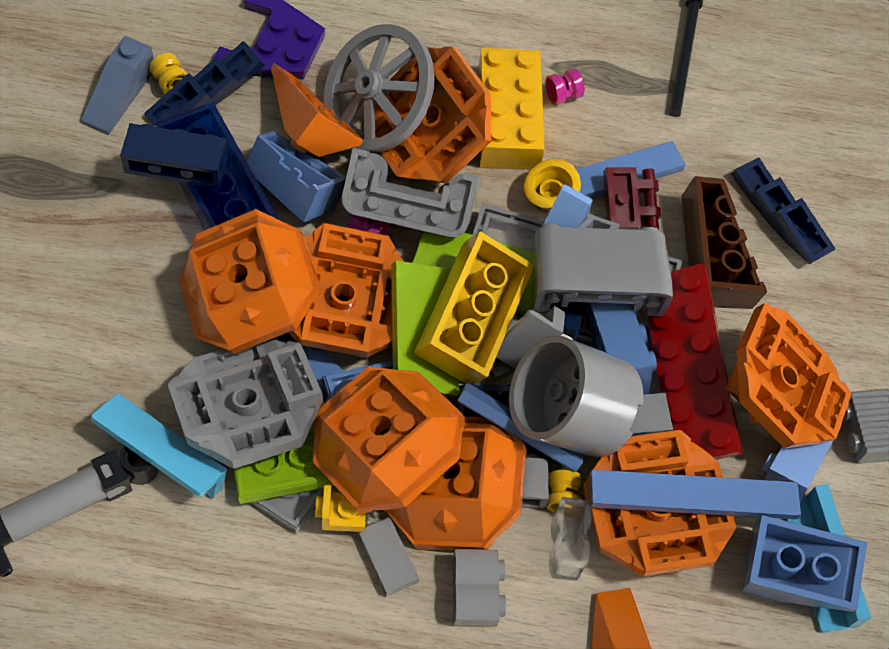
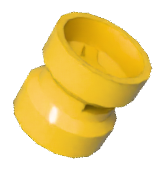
[149,52,187,94]
[547,470,583,515]

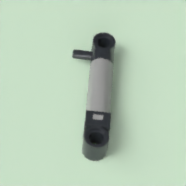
[0,446,159,577]

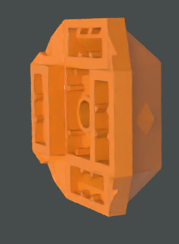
[375,46,491,183]
[179,209,322,354]
[288,223,404,358]
[726,303,852,448]
[313,367,465,514]
[384,417,527,551]
[583,430,737,576]

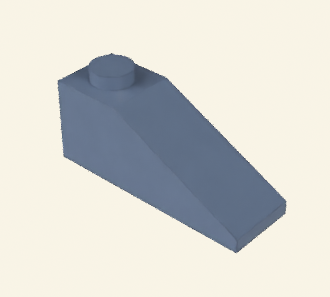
[81,36,154,135]

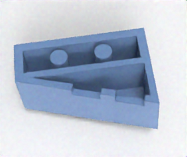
[244,131,346,223]
[586,302,657,395]

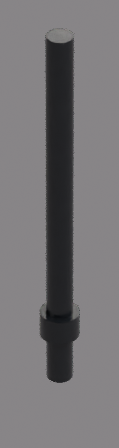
[669,0,703,117]

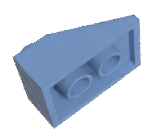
[741,515,867,612]

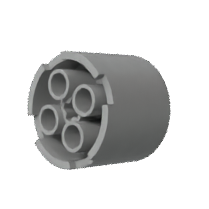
[509,336,643,458]

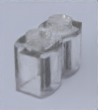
[549,497,592,581]

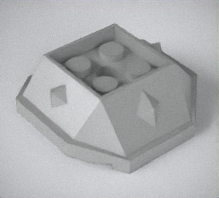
[167,339,323,469]

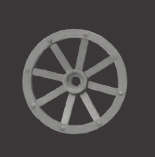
[324,24,435,153]

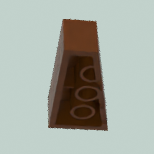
[681,176,767,309]

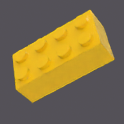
[478,48,545,170]
[414,231,535,385]

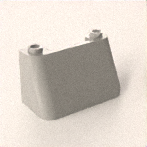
[342,148,482,237]
[533,223,673,317]

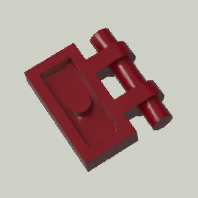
[603,167,661,230]

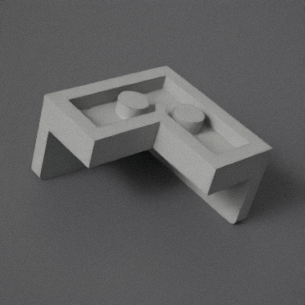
[496,306,565,369]

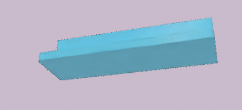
[91,393,227,498]
[785,484,871,633]

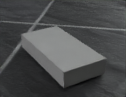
[358,517,419,597]

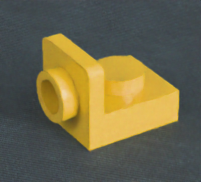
[315,485,366,532]

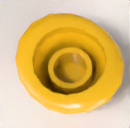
[523,159,581,212]

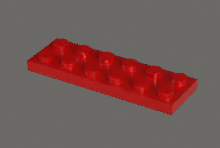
[646,263,743,460]

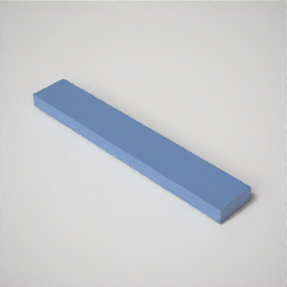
[589,470,801,520]

